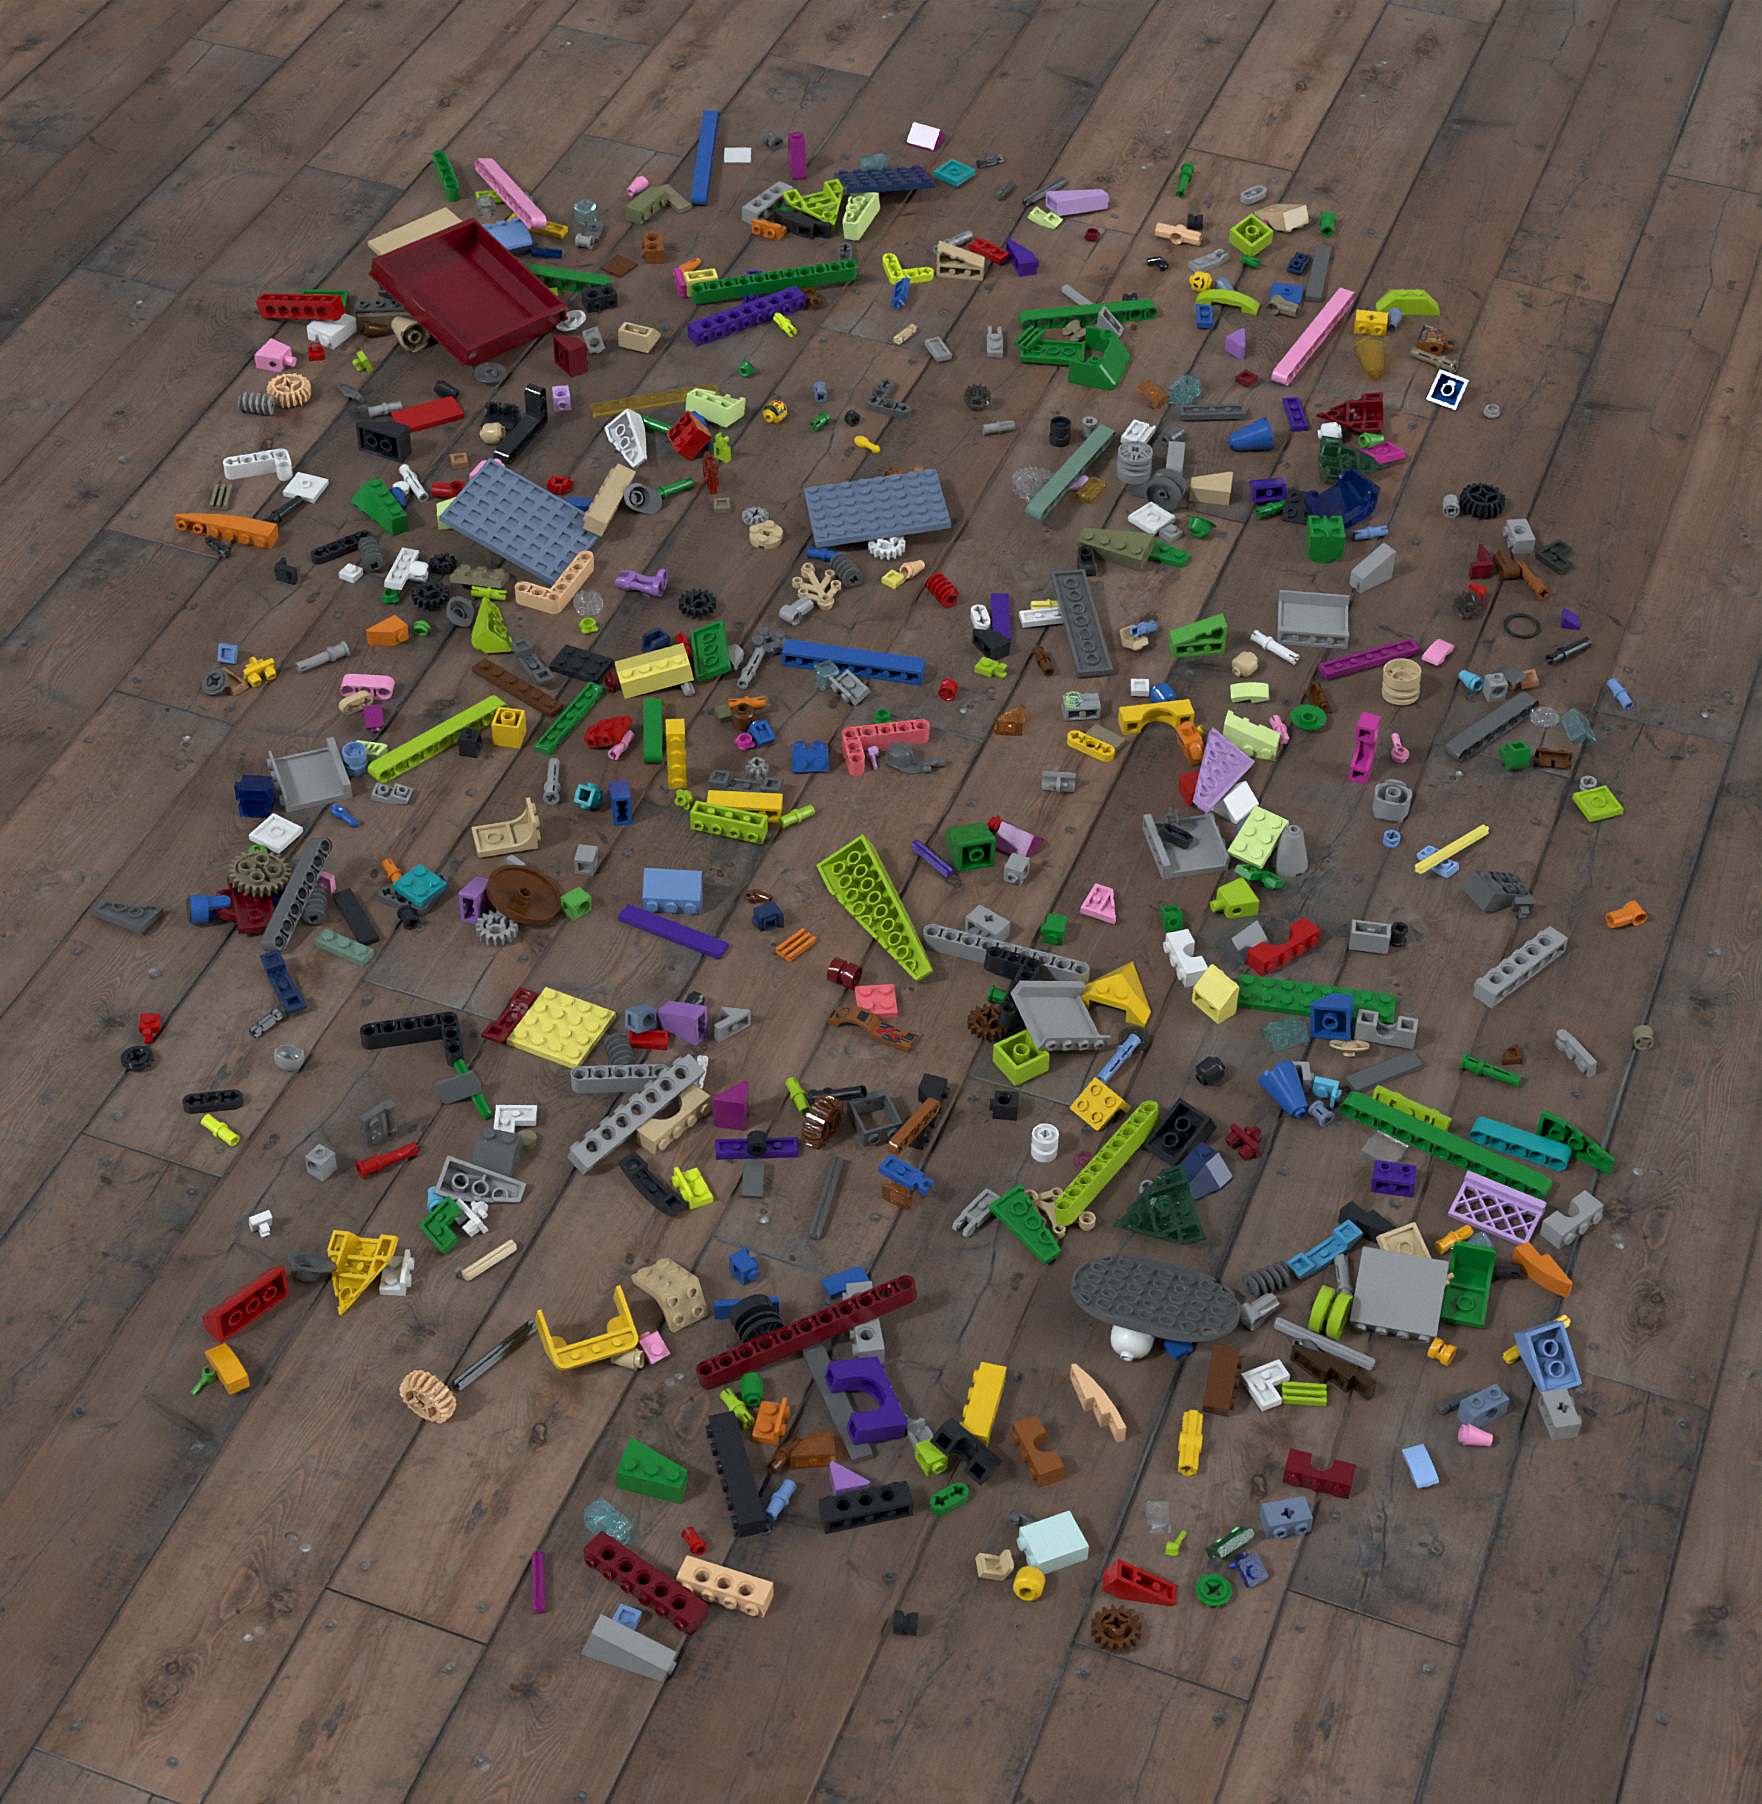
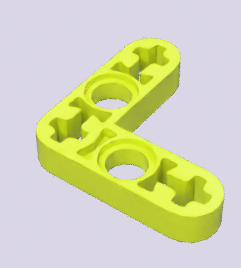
[883,253,934,285]

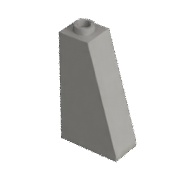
[581,1614,677,1682]

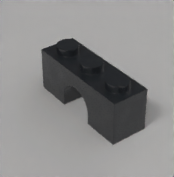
[929,1417,1003,1486]

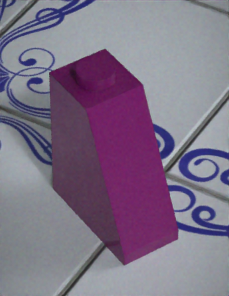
[788,132,807,180]

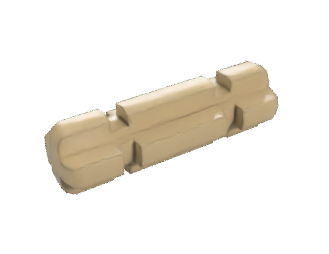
[893,324,917,345]

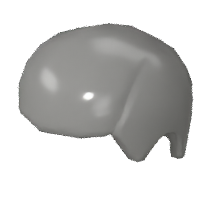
[274,1044,305,1072]

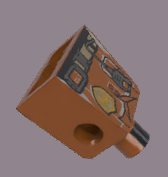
[1416,324,1455,357]

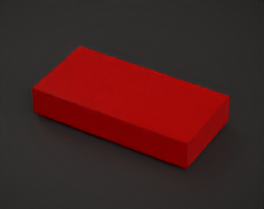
[628,1030,670,1051]

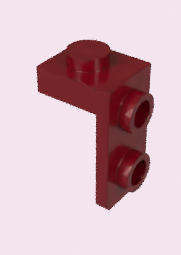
[1468,544,1494,580]

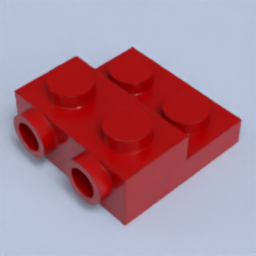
[583,715,632,749]

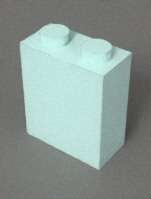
[1017,1510,1089,1574]

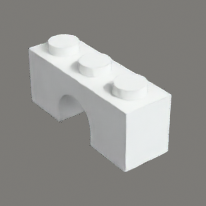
[1163,929,1208,987]

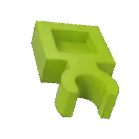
[714,432,731,463]

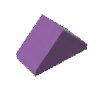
[1225,328,1245,360]
[829,1461,870,1496]

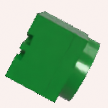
[1305,515,1346,564]

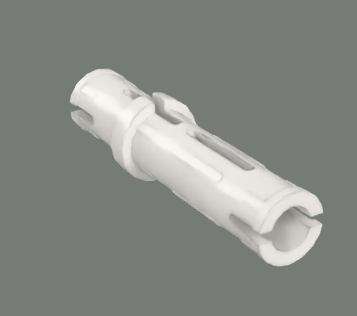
[399,464,429,502]
[1250,630,1300,665]

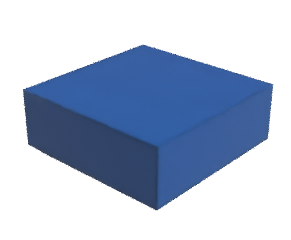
[1162,1339,1193,1361]

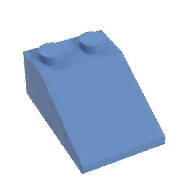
[1514,1321,1582,1394]

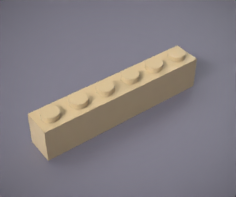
[583,464,636,537]

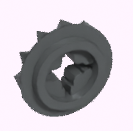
[202,669,230,696]

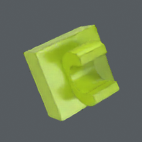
[352,350,374,373]

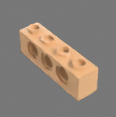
[676,1555,773,1618]

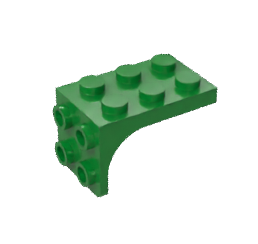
[1440,1242,1497,1330]

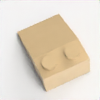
[1254,204,1309,233]

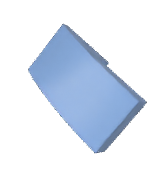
[1417,845,1459,879]
[1402,1444,1439,1488]

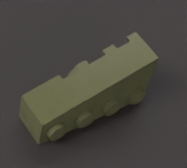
[1077,528,1155,572]

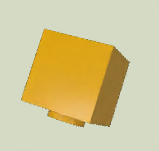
[491,707,527,749]

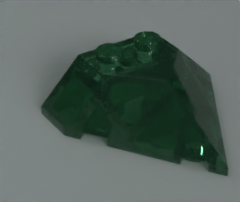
[1318,435,1389,484]
[1113,1164,1206,1246]

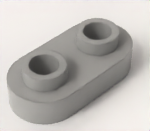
[1240,186,1267,205]

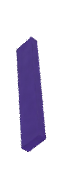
[618,904,729,960]

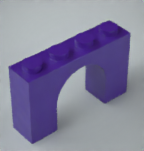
[824,1356,908,1445]

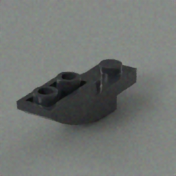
[774,209,831,240]

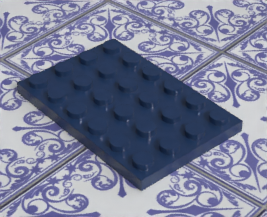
[834,165,935,194]

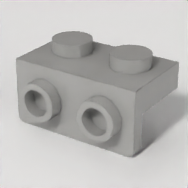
[828,669,871,706]

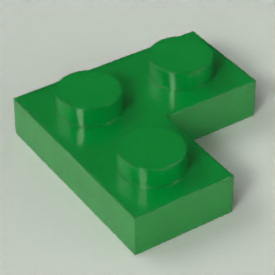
[1235,864,1286,890]
[418,1195,463,1255]

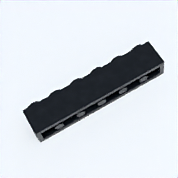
[705,1411,766,1538]

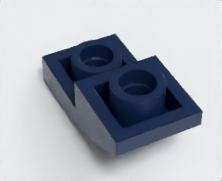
[1286,252,1311,275]

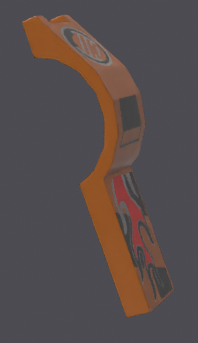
[828,1006,917,1053]

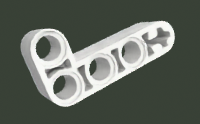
[223,449,293,481]

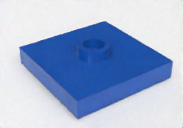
[1269,282,1304,306]

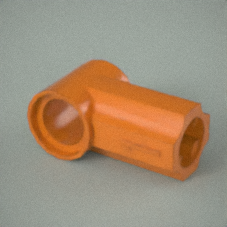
[1605,901,1647,929]

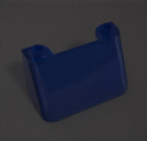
[1304,466,1381,531]

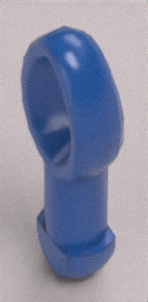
[330,804,359,827]

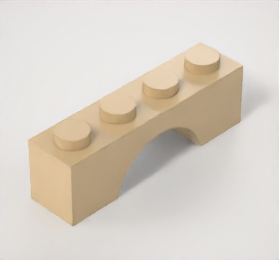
[636,1084,711,1155]

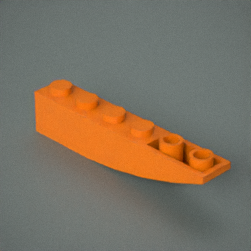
[174,513,279,549]

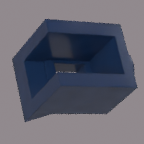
[641,628,670,653]
[752,901,784,932]

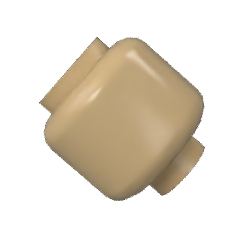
[480,423,506,445]
[1232,651,1258,678]

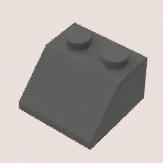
[471,1127,523,1178]

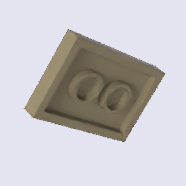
[450,564,510,588]

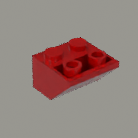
[666,410,712,461]

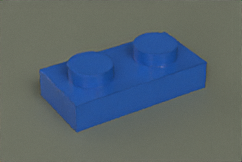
[1196,304,1213,329]

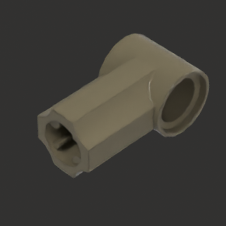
[1266,295,1300,318]

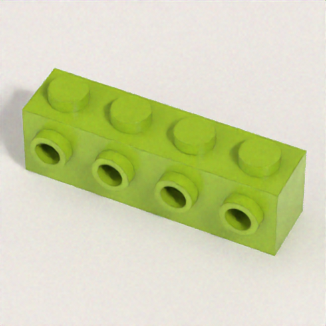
[690,801,768,844]

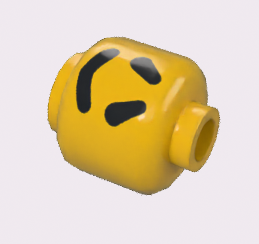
[1189,271,1213,292]

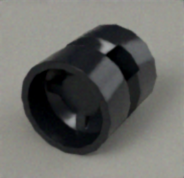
[1049,416,1071,448]

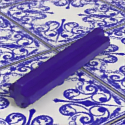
[911,840,953,878]

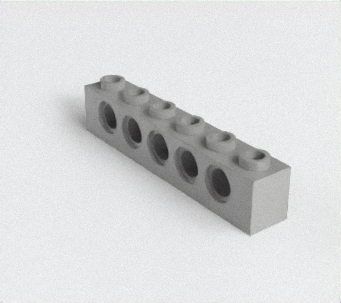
[1473,926,1568,1008]

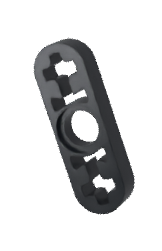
[182,1089,243,1114]

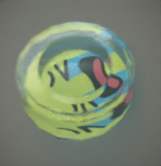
[1065,691,1083,708]

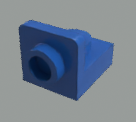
[747,720,776,747]

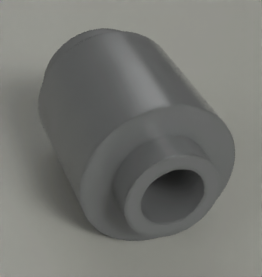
[1161,426,1185,447]

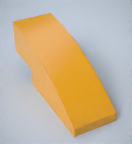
[205,1343,250,1395]

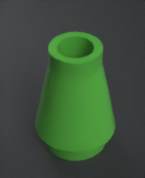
[1359,433,1384,449]

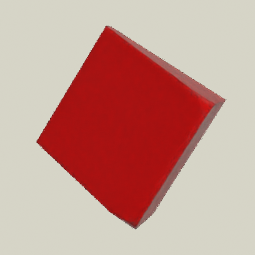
[1467,582,1487,607]

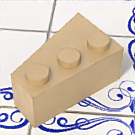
[937,240,985,281]

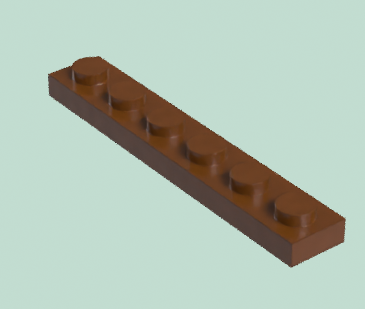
[472,658,563,718]

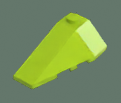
[472,597,512,653]

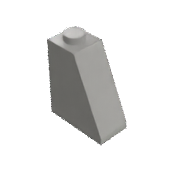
[1349,543,1396,593]

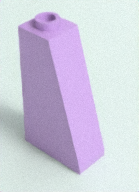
[1046,189,1109,216]

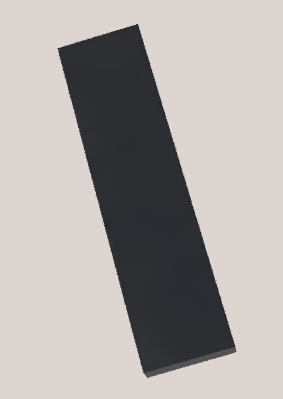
[332,888,379,946]

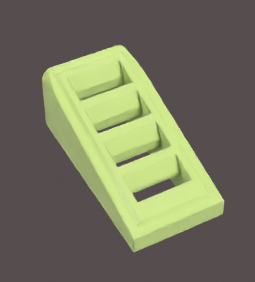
[356,740,388,762]

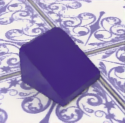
[1561,608,1579,630]

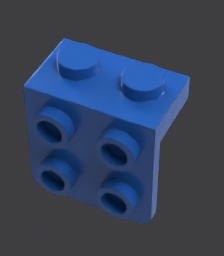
[791,740,829,772]

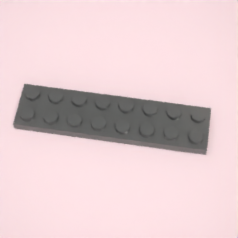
[1050,569,1113,678]

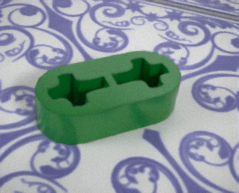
[930,1482,969,1516]

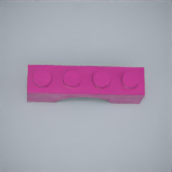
[1348,712,1381,785]

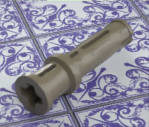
[1410,347,1458,374]

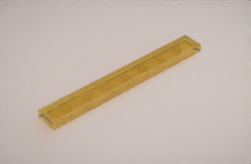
[589,383,720,418]

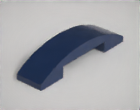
[260,949,307,1014]

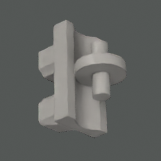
[1041,771,1076,793]

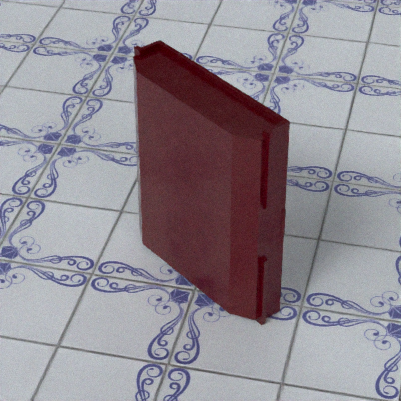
[368,217,568,366]

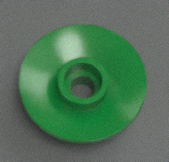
[1290,705,1327,730]

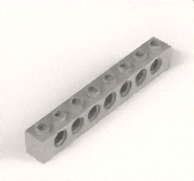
[567,1054,705,1176]

